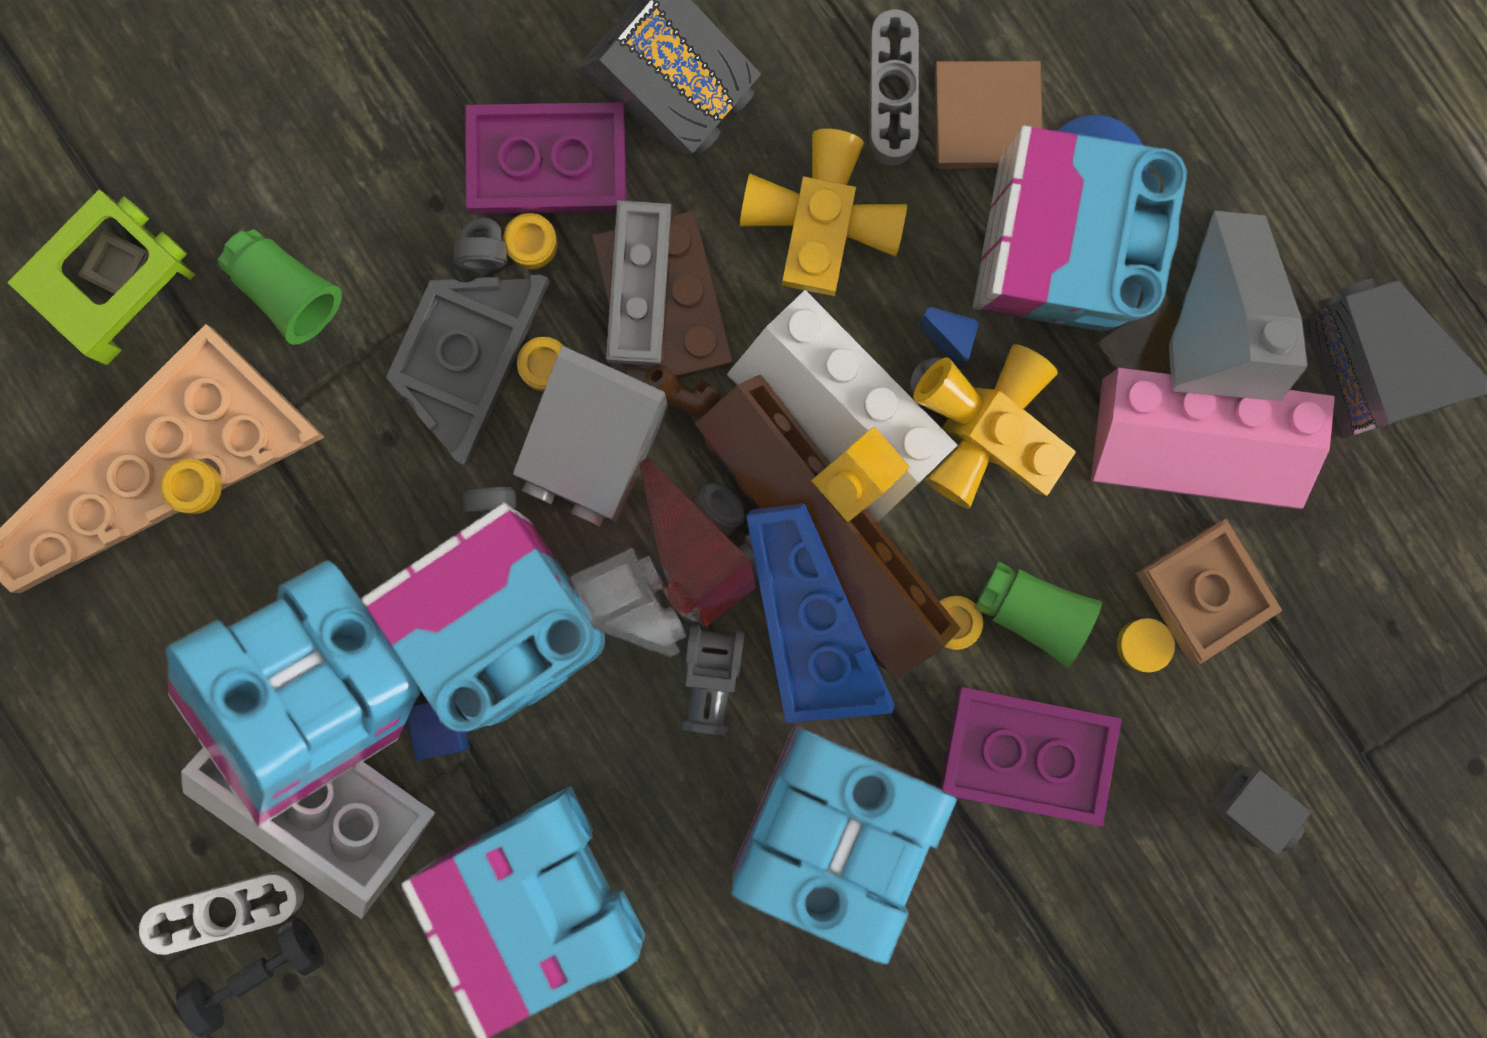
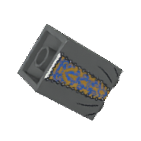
[575,0,761,155]
[1303,278,1487,439]

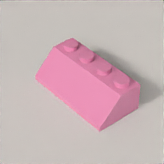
[1091,368,1335,509]

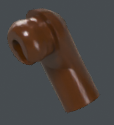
[645,364,721,418]

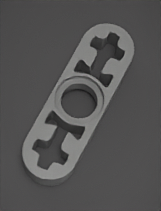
[869,9,919,165]

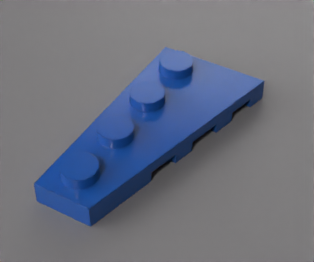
[746,503,895,723]

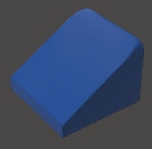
[918,307,979,369]
[407,702,470,761]

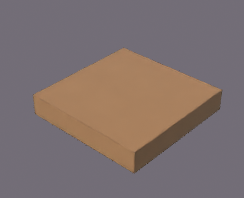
[934,61,1042,169]
[1135,519,1282,666]

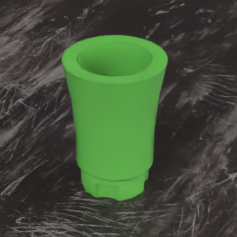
[218,229,342,345]
[974,562,1102,668]

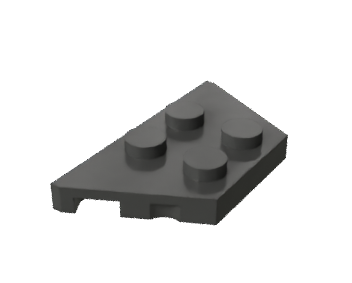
[386,275,550,467]

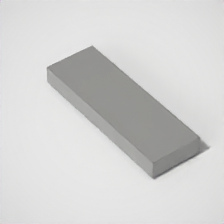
[606,200,672,366]

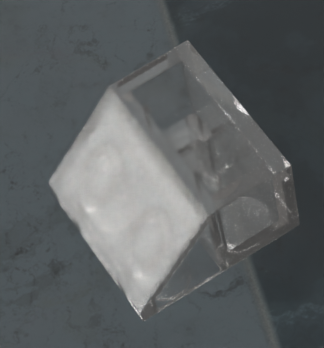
[570,548,687,657]

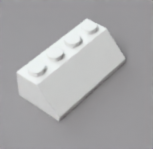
[727,290,958,522]
[181,748,435,919]

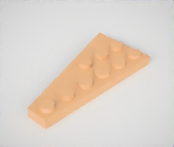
[0,324,325,593]

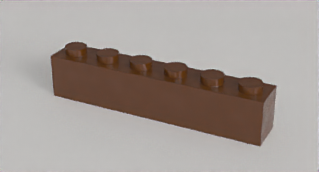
[695,374,961,681]

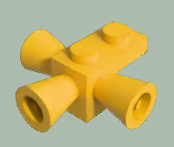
[740,129,907,296]
[913,344,1076,509]

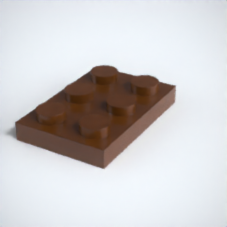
[592,210,733,383]

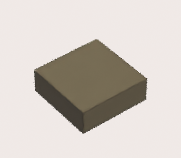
[78,229,149,294]

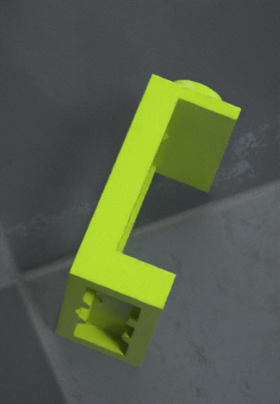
[7,189,196,365]

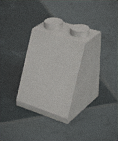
[513,346,669,527]

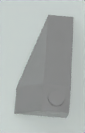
[1169,211,1307,401]

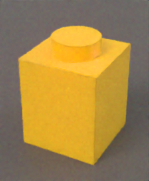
[811,426,910,522]

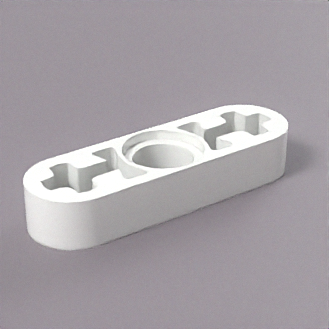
[139,871,304,955]

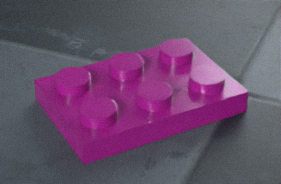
[466,102,627,214]
[939,686,1122,827]

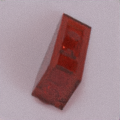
[639,457,756,628]

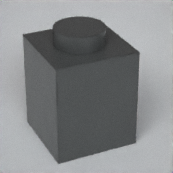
[1208,765,1312,856]

